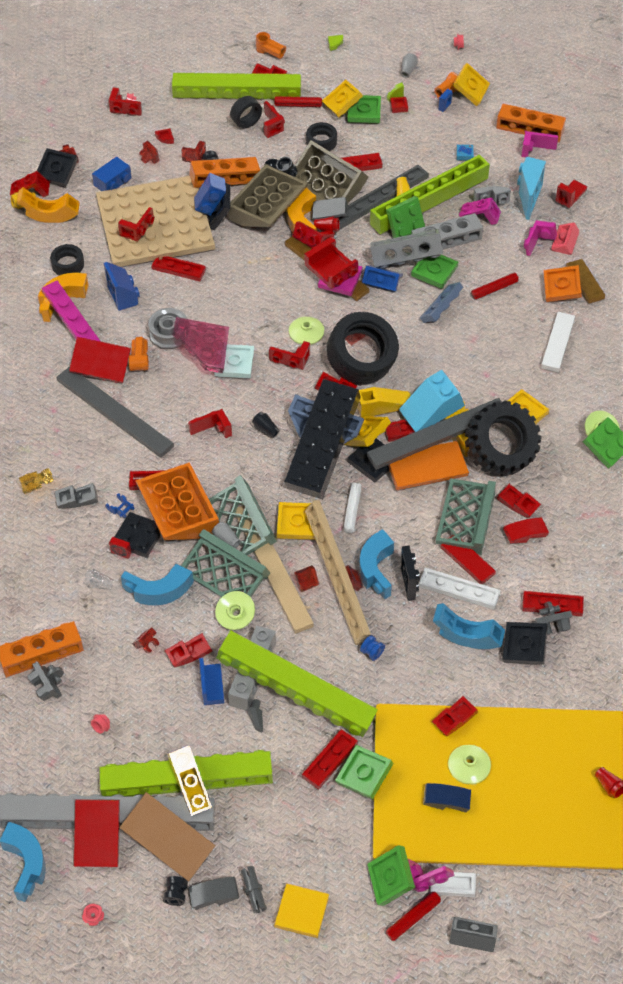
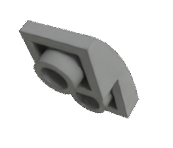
[473,186,511,205]

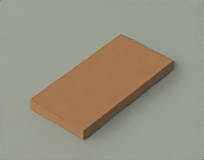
[119,792,216,882]

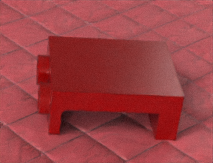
[304,237,359,289]

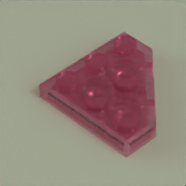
[173,317,229,373]

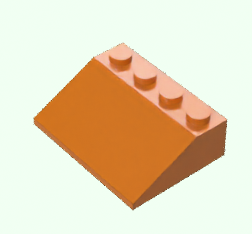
[136,462,219,540]

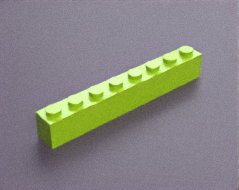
[172,73,301,99]
[370,154,490,234]
[216,630,378,737]
[99,750,273,797]

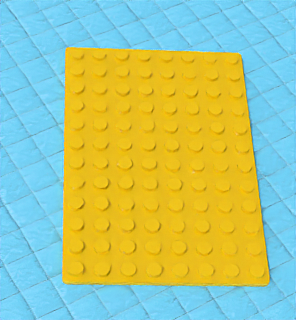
[373,704,623,870]

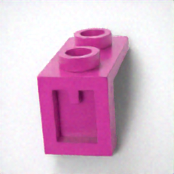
[521,131,558,157]
[459,197,501,225]
[524,220,557,256]
[408,859,455,892]

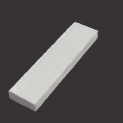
[541,312,575,372]
[419,568,501,610]

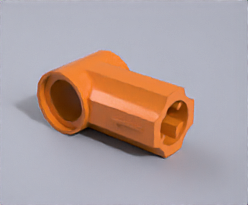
[256,32,286,59]
[434,72,460,99]
[129,337,149,371]

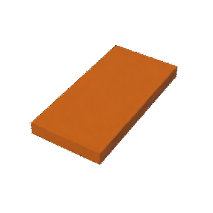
[388,441,469,490]

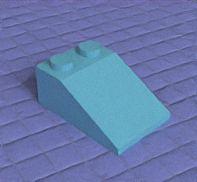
[517,156,546,220]
[399,370,465,432]

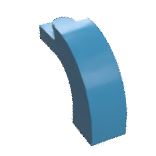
[360,529,394,599]
[121,563,194,606]
[433,603,505,649]
[0,822,46,902]

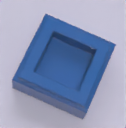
[438,88,453,112]

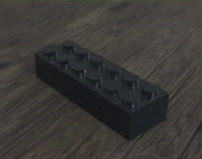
[284,379,361,500]

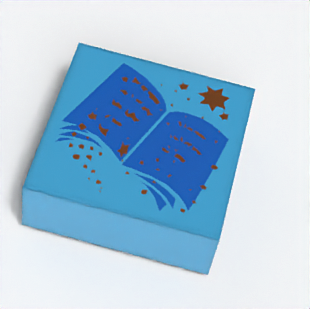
[457,144,474,161]

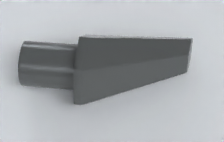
[247,699,263,733]

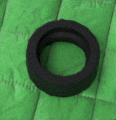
[230,96,262,129]
[306,122,337,151]
[50,244,84,276]

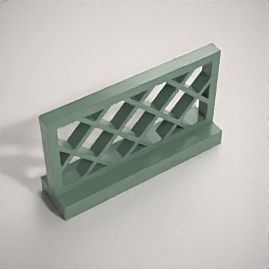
[209,475,277,555]
[436,478,496,555]
[181,529,270,597]

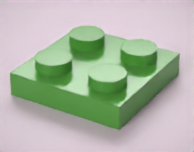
[348,95,381,123]
[386,196,425,238]
[411,254,459,289]
[582,417,623,469]
[335,745,394,800]
[367,845,415,906]

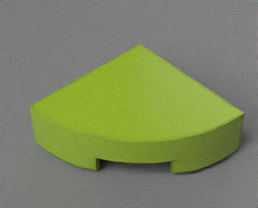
[328,35,343,51]
[387,82,404,102]

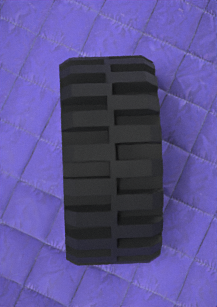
[465,401,541,477]

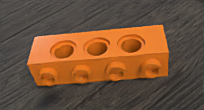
[496,104,566,143]
[189,157,260,188]
[0,621,84,678]

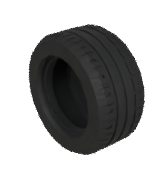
[326,311,399,385]

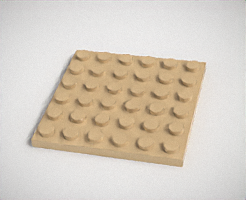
[96,176,215,267]

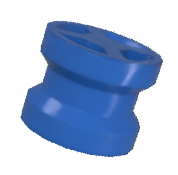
[360,635,385,661]

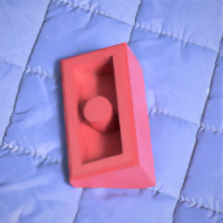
[551,222,579,255]

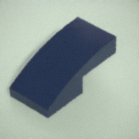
[423,783,471,813]

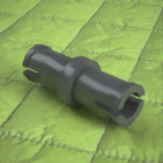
[241,866,267,914]

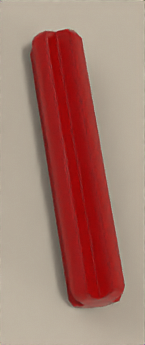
[274,96,322,107]
[471,272,519,300]
[386,891,441,941]

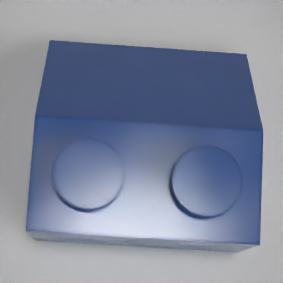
[104,262,140,311]

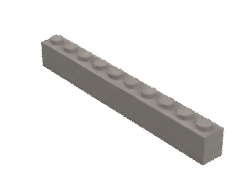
[0,793,215,831]

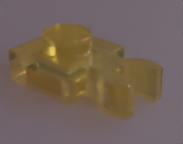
[19,468,54,494]

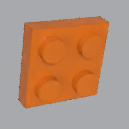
[543,265,582,302]

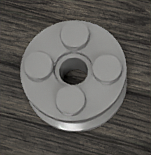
[148,308,189,349]

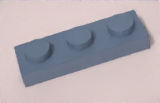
[420,282,464,323]

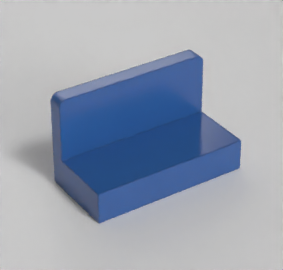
[362,265,403,291]
[199,658,224,705]

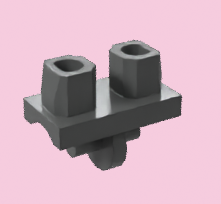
[532,601,572,635]
[27,661,64,701]

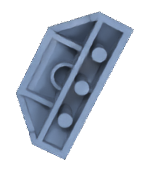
[288,394,364,444]

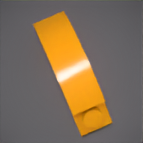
[17,187,80,223]
[287,187,317,233]
[38,273,89,322]

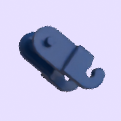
[105,493,135,518]

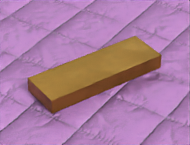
[566,259,605,304]

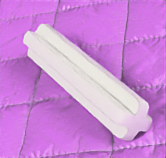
[344,483,361,533]

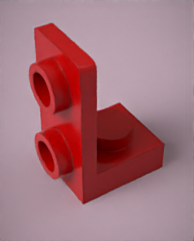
[109,87,142,116]
[263,101,285,138]
[10,171,50,197]
[555,180,588,208]
[118,207,155,242]
[292,221,335,248]
[269,341,311,370]
[188,409,232,438]

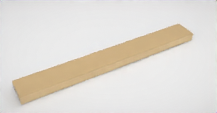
[305,500,371,645]
[236,506,314,634]

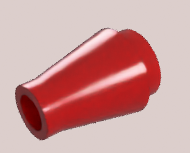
[314,216,340,233]
[595,767,623,798]

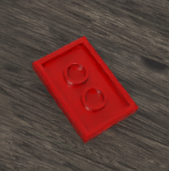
[69,337,131,384]
[74,799,120,867]

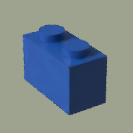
[92,157,132,191]
[194,173,226,216]

